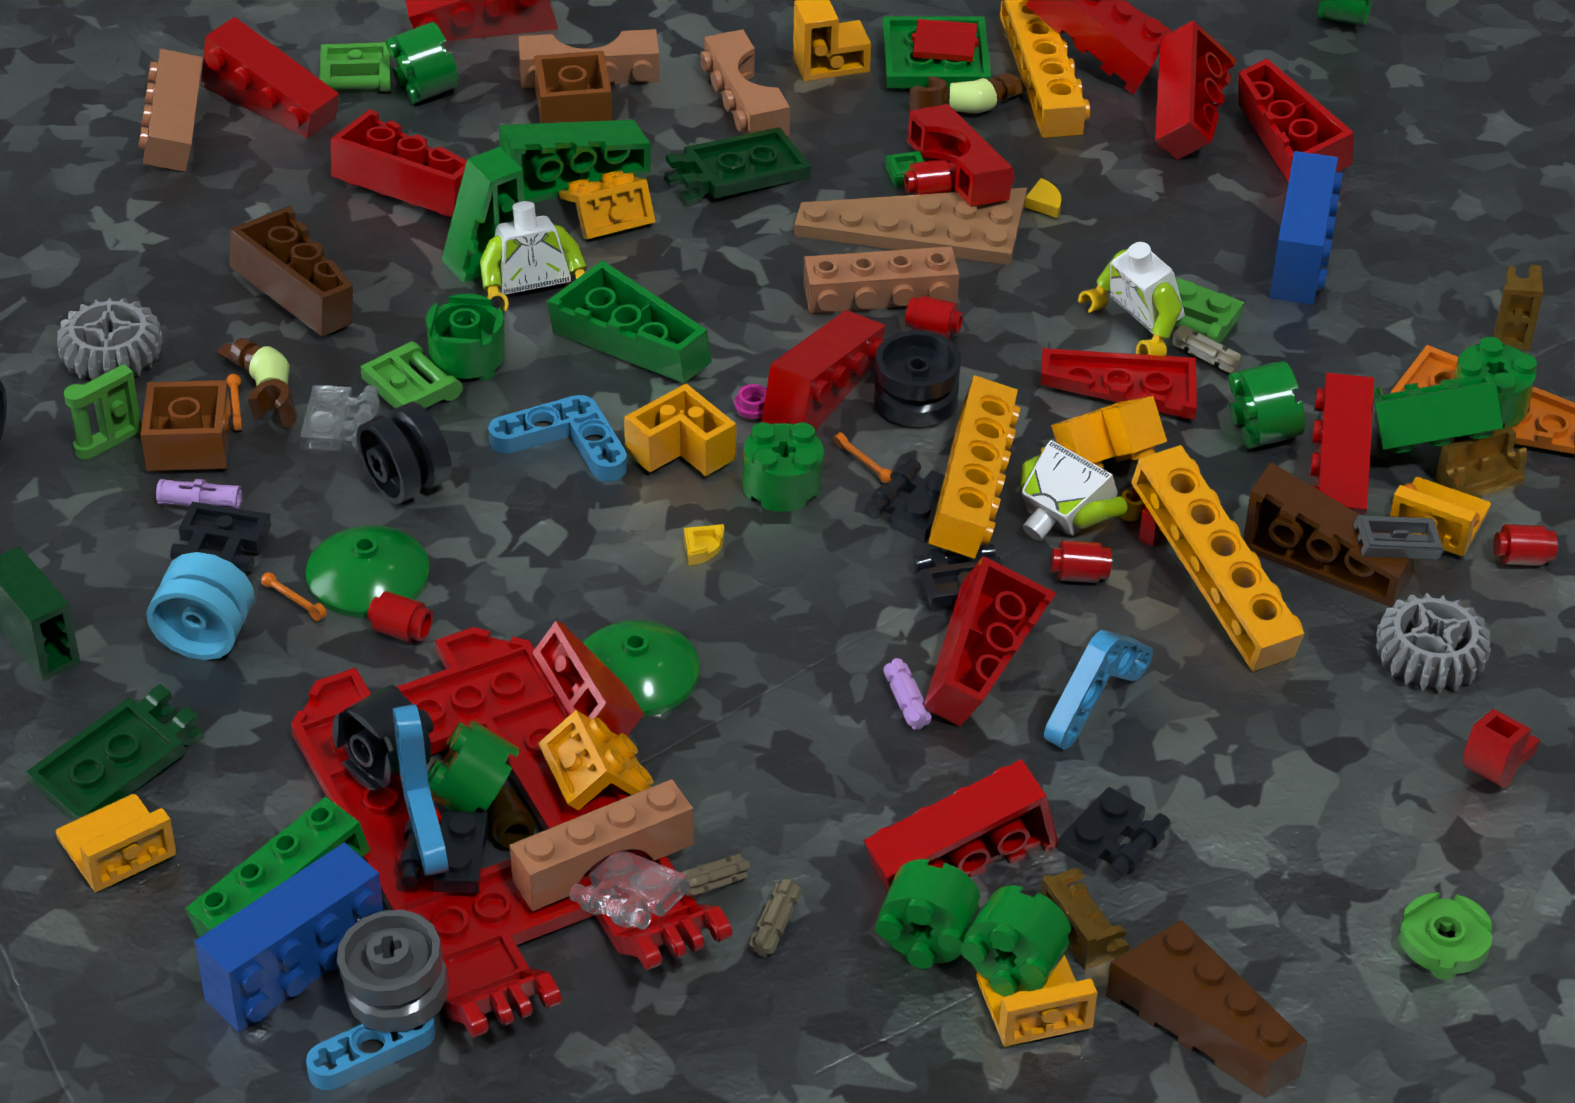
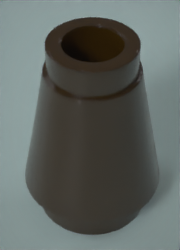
[491,786,536,849]

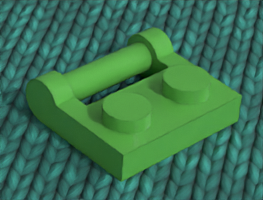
[320,42,391,92]
[1174,277,1245,343]
[360,342,463,409]
[64,364,142,459]

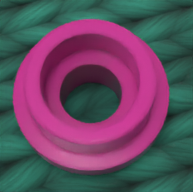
[734,384,767,419]

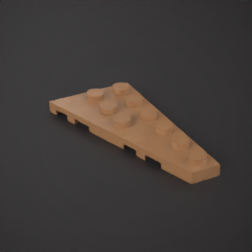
[794,187,1027,266]

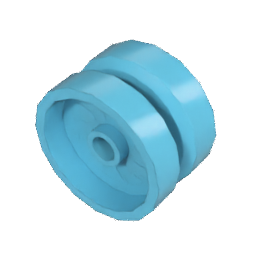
[146,552,255,660]

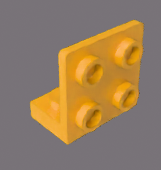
[559,171,656,239]
[1390,477,1491,557]
[538,710,654,811]
[56,794,177,893]
[976,955,1098,1047]

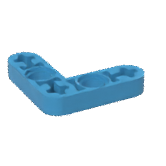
[488,395,627,482]
[1044,630,1153,750]
[393,704,449,876]
[306,1017,436,1090]

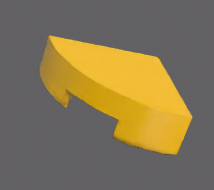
[1024,178,1061,218]
[684,524,724,566]

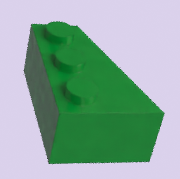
[441,147,525,284]
[1373,375,1503,453]

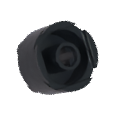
[332,685,433,790]

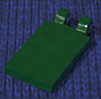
[664,127,812,206]
[25,684,204,821]

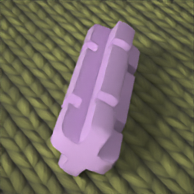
[884,658,931,730]

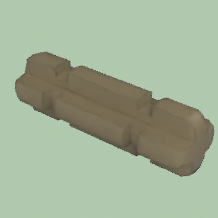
[1172,325,1242,374]
[677,854,751,897]
[749,878,801,958]

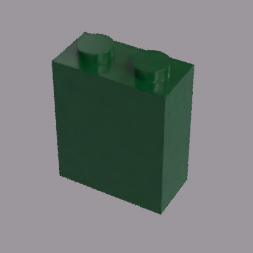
[0,546,81,681]

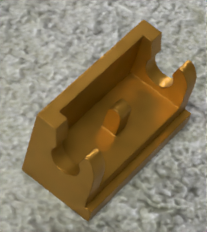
[1493,265,1544,350]
[1435,426,1527,497]
[1041,868,1129,970]

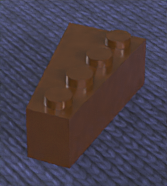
[230,206,353,336]
[1243,462,1415,607]
[1106,920,1307,1098]

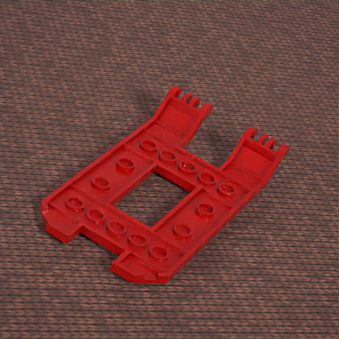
[291,627,733,1038]

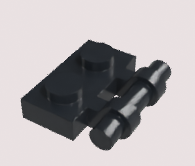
[866,459,945,542]
[170,501,271,572]
[913,544,1004,609]
[1058,787,1171,880]
[399,811,488,893]

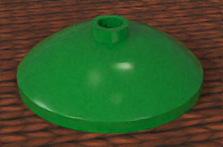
[305,525,430,618]
[583,620,700,717]

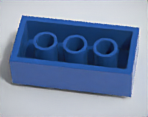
[1269,151,1343,305]
[195,842,383,1032]

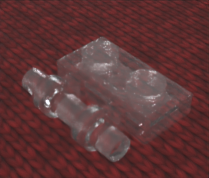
[300,385,380,451]
[569,850,690,930]

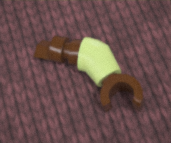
[909,72,1027,114]
[217,338,297,428]

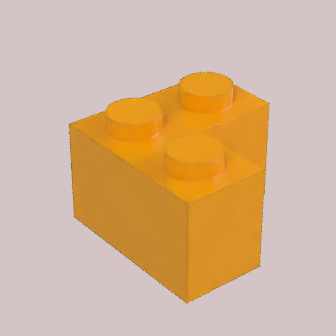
[793,0,871,81]
[624,384,736,476]
[1051,396,1167,468]

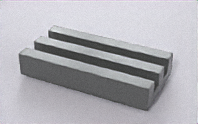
[1353,515,1444,560]

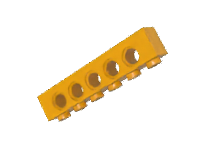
[1000,0,1090,138]
[928,375,1021,559]
[1131,445,1305,672]

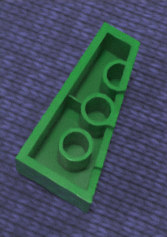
[547,260,712,383]

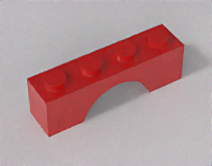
[907,104,1014,207]

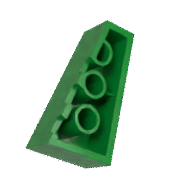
[499,120,651,203]

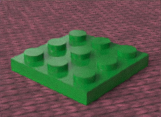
[882,16,991,90]

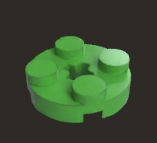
[1398,892,1493,980]

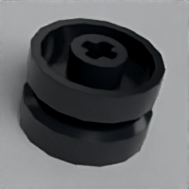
[874,330,961,427]
[356,401,452,504]

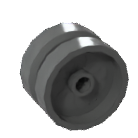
[337,910,449,1032]

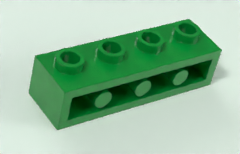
[185,796,370,937]

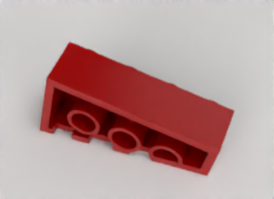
[405,0,559,41]
[1025,0,1171,95]

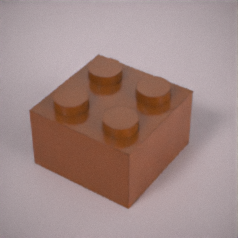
[534,50,612,123]
[141,380,232,471]

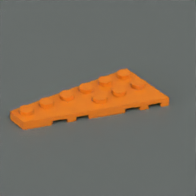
[1390,345,1575,454]

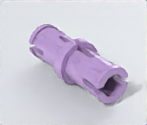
[156,479,242,509]

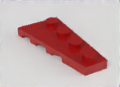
[1040,348,1197,420]

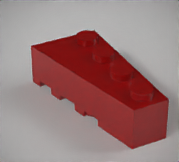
[200,17,339,138]
[1155,20,1236,160]
[1238,58,1354,182]
[330,109,467,217]
[761,310,886,431]
[1310,373,1374,515]
[924,556,1057,727]
[863,759,1058,891]

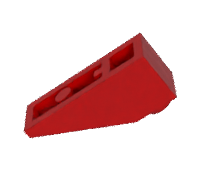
[532,621,644,736]

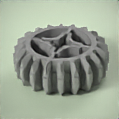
[57,297,163,380]
[1376,592,1491,693]

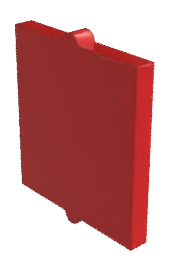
[912,19,979,62]

